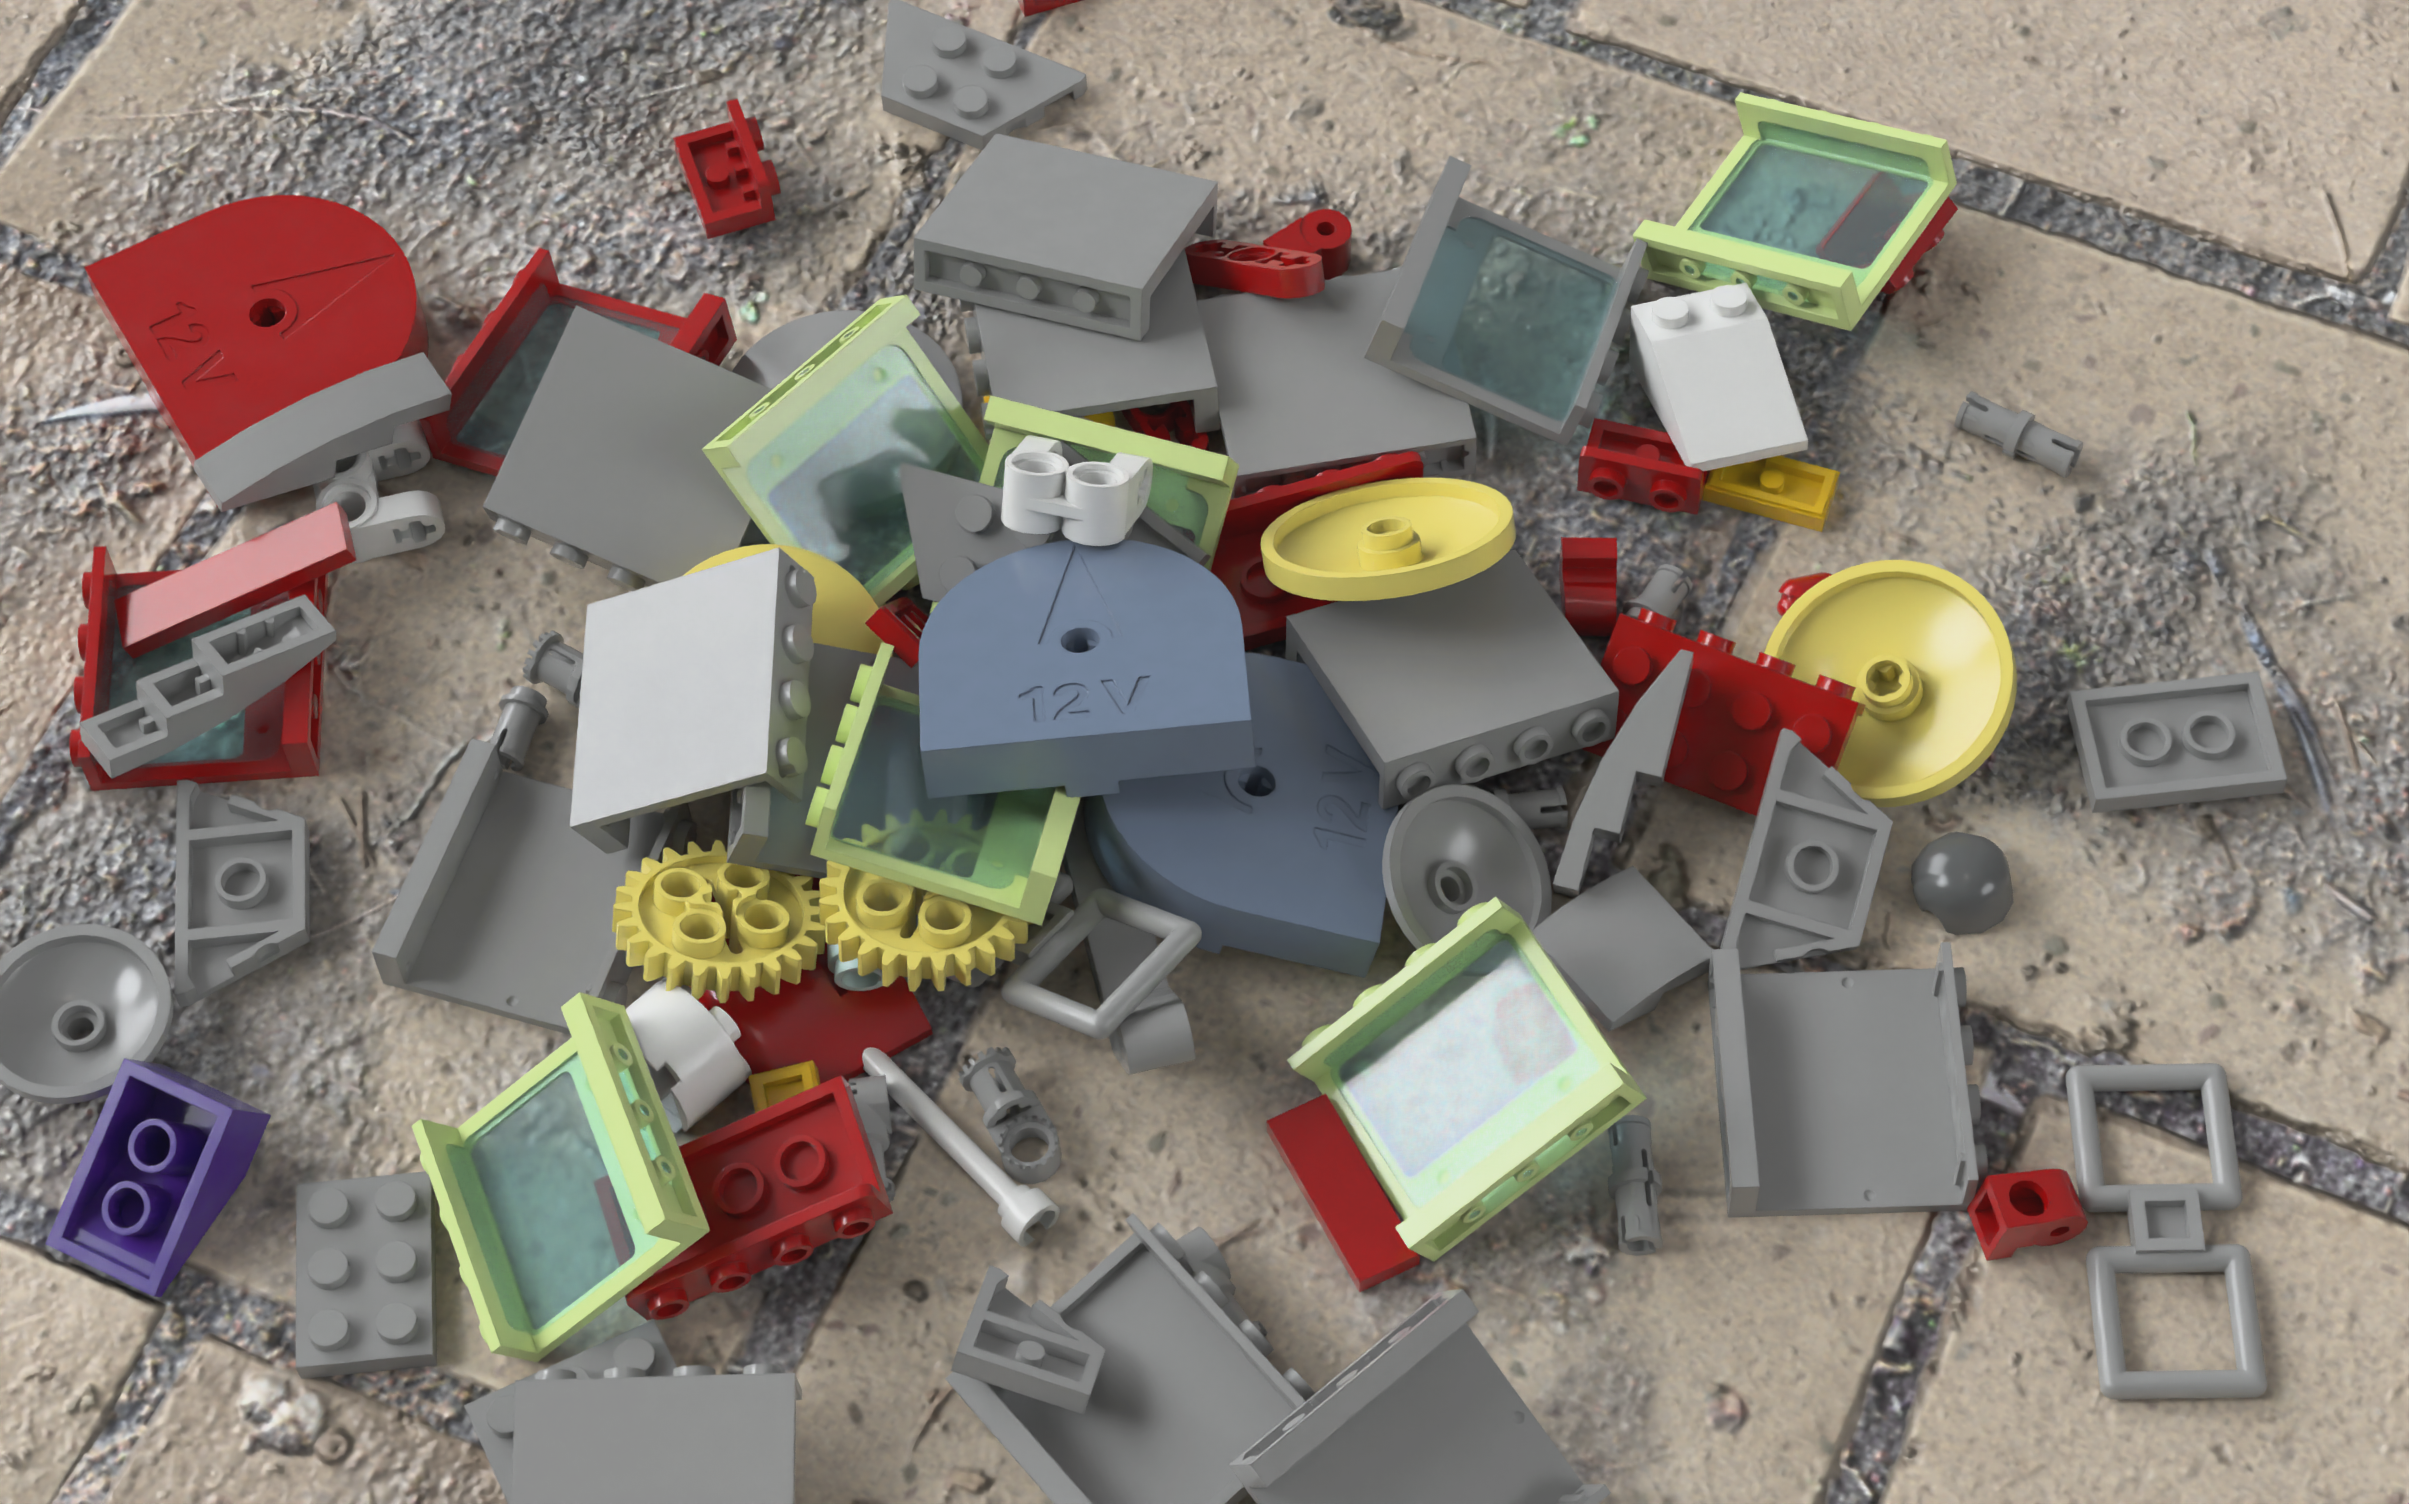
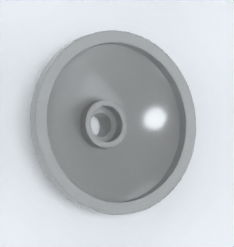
[1382,784,1552,978]
[0,924,174,1104]

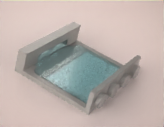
[1364,156,1649,447]

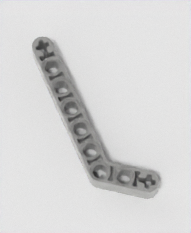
[1062,797,1196,1075]

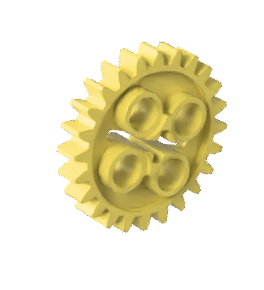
[819,814,1034,992]
[612,840,826,1003]

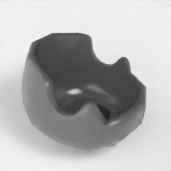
[1911,832,2014,935]

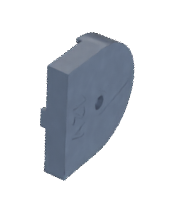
[919,539,1256,799]
[1083,653,1398,978]

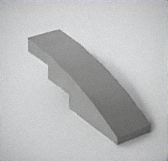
[194,352,452,512]
[79,594,337,779]
[1553,649,1694,898]

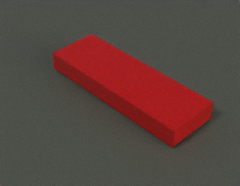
[865,597,929,668]
[1266,1093,1420,1293]

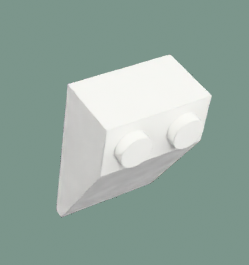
[1629,283,1808,471]

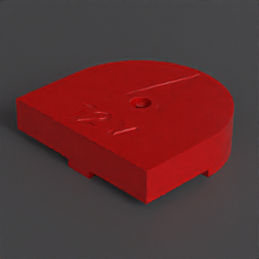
[84,195,429,508]

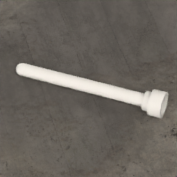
[862,1047,1060,1247]

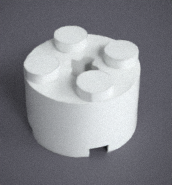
[626,977,752,1133]

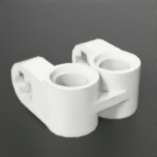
[313,420,445,563]
[1001,435,1153,546]

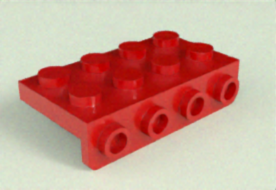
[1183,451,1424,651]
[1581,607,1866,816]
[597,1075,893,1321]

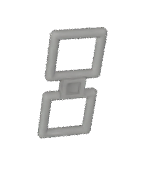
[910,871,1202,1040]
[2066,1063,2267,1399]

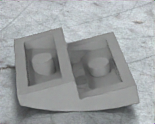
[1531,866,1712,1031]

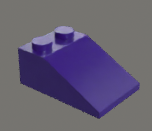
[46,1058,271,1297]

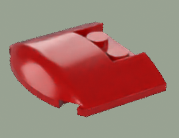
[689,874,933,1085]

